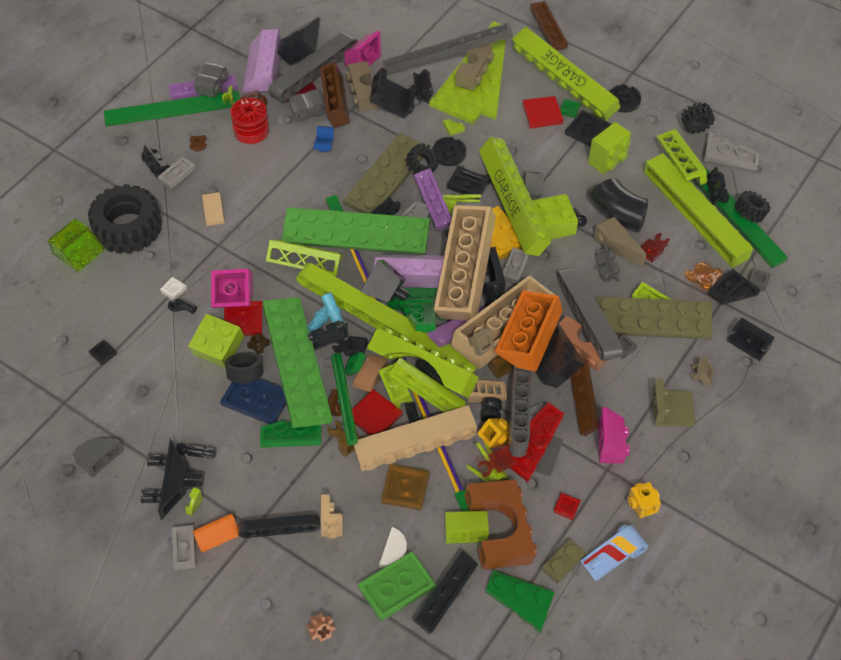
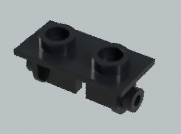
[413,69,434,104]
[141,144,170,179]
[707,167,729,205]
[369,196,401,215]
[308,320,348,351]

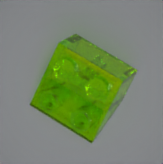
[47,218,105,273]

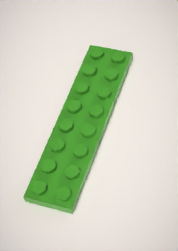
[281,207,430,255]
[262,297,332,428]

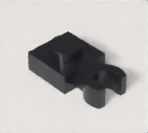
[332,336,369,357]

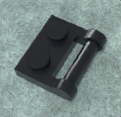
[447,164,491,200]

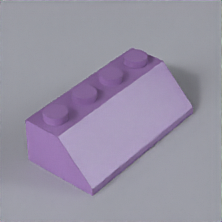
[243,29,281,93]
[373,253,444,288]

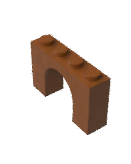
[464,479,537,570]

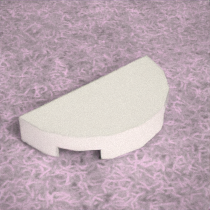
[379,527,407,568]

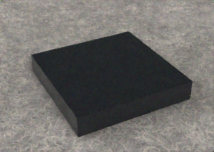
[565,110,612,147]

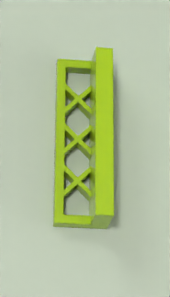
[657,129,707,185]
[266,239,344,276]
[389,358,466,413]

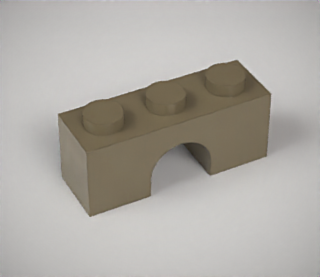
[456,44,495,90]
[346,61,379,112]

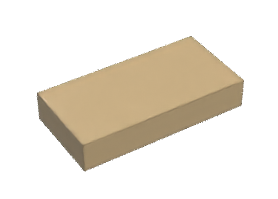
[202,192,225,226]

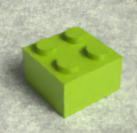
[588,122,631,175]
[532,193,578,240]
[188,313,245,368]

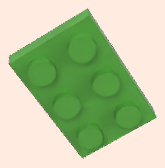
[358,552,436,622]

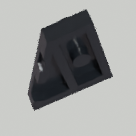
[708,269,761,305]

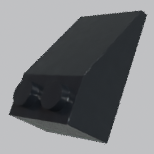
[277,17,320,65]
[537,322,585,388]

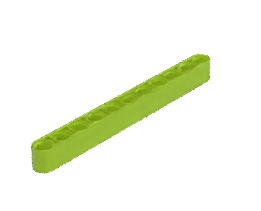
[296,263,477,373]

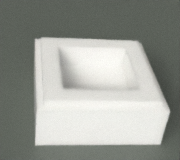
[160,277,187,300]

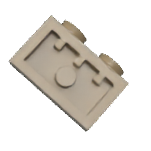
[321,495,343,539]

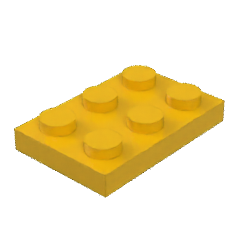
[491,206,522,261]

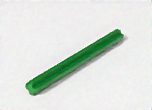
[331,353,358,446]

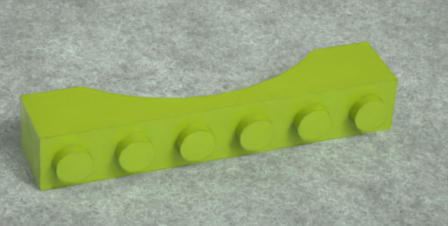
[367,327,479,399]

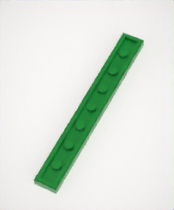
[104,90,240,127]
[686,164,788,268]

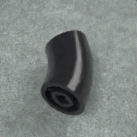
[590,178,649,232]

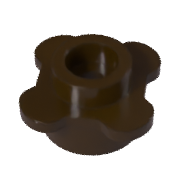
[247,334,270,354]

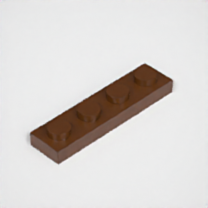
[530,1,568,51]
[571,358,600,436]

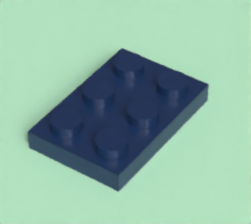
[220,378,286,424]

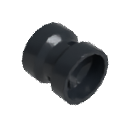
[481,397,502,423]

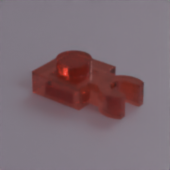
[641,233,669,263]
[477,445,517,478]

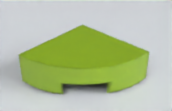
[443,119,465,136]
[185,487,203,516]

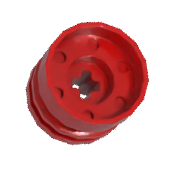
[230,98,269,144]

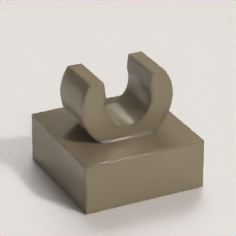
[468,328,495,356]
[690,358,714,385]

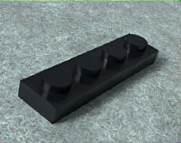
[412,551,478,634]

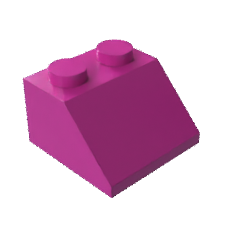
[344,31,381,67]
[211,269,253,308]
[598,407,630,464]

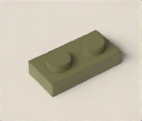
[542,539,586,584]

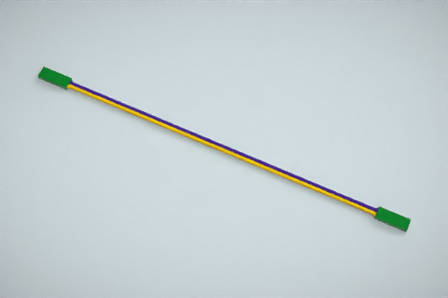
[326,195,468,512]

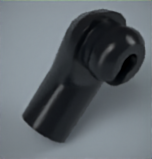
[573,208,587,227]
[168,298,197,314]

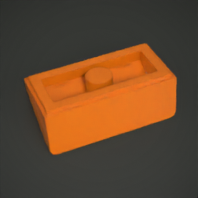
[193,514,238,552]

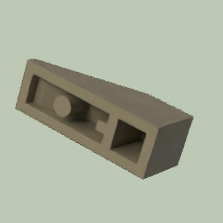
[594,217,646,267]

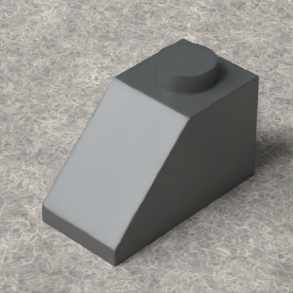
[524,171,544,199]
[72,439,123,478]

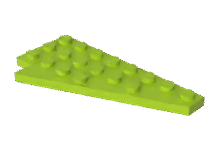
[429,21,506,125]

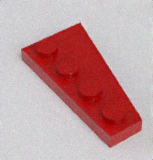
[497,402,564,482]

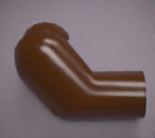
[328,390,342,417]

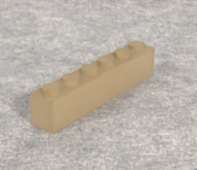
[353,405,477,471]

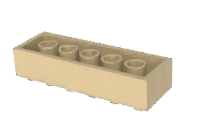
[434,205,496,321]
[451,275,555,369]

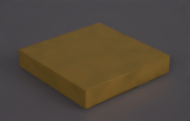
[381,464,430,511]

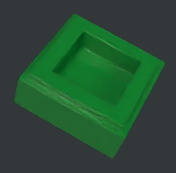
[560,99,581,118]
[344,352,366,376]

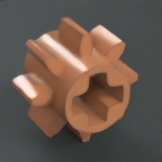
[306,612,336,642]

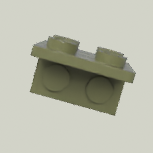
[652,379,695,427]

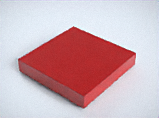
[522,96,563,129]
[224,301,263,336]
[352,389,403,436]

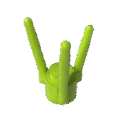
[443,194,482,215]
[466,442,507,482]

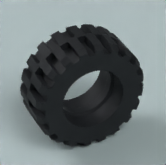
[88,184,162,254]

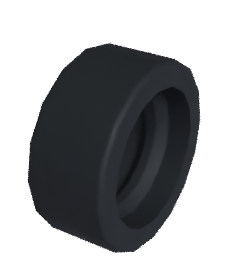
[225,352,264,383]

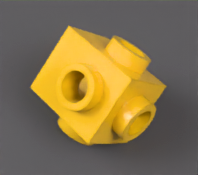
[477,418,510,448]
[628,482,661,519]

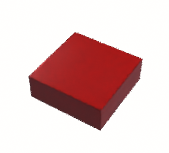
[553,492,581,520]

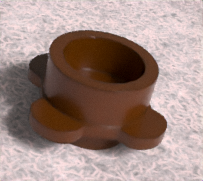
[189,135,207,152]

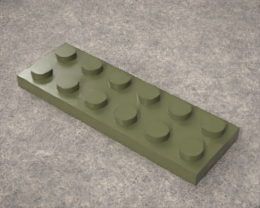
[343,133,427,214]
[596,296,712,340]

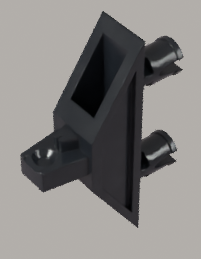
[140,438,204,521]

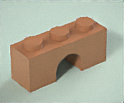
[559,315,608,372]

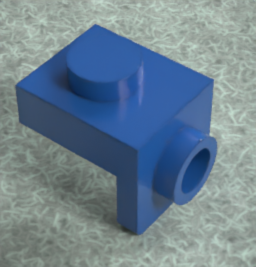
[314,126,334,152]

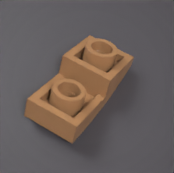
[353,354,388,392]

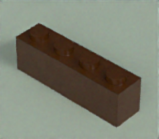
[320,62,350,128]

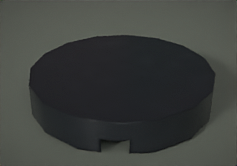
[610,84,641,113]
[432,137,467,167]

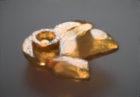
[684,262,722,290]

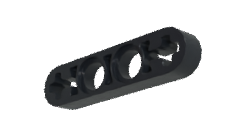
[238,514,321,538]

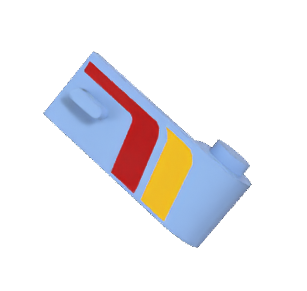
[580,524,648,582]

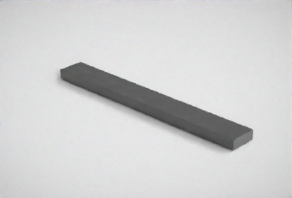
[383,22,513,75]

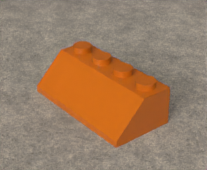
[495,290,563,371]

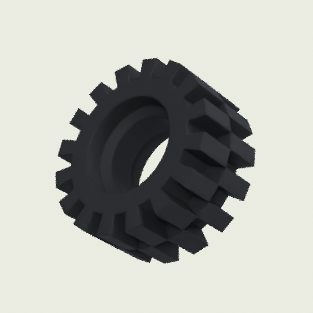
[681,102,715,134]
[405,143,440,175]
[735,190,771,223]

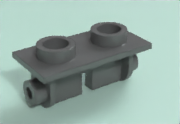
[595,243,620,282]

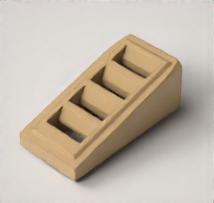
[467,380,507,403]

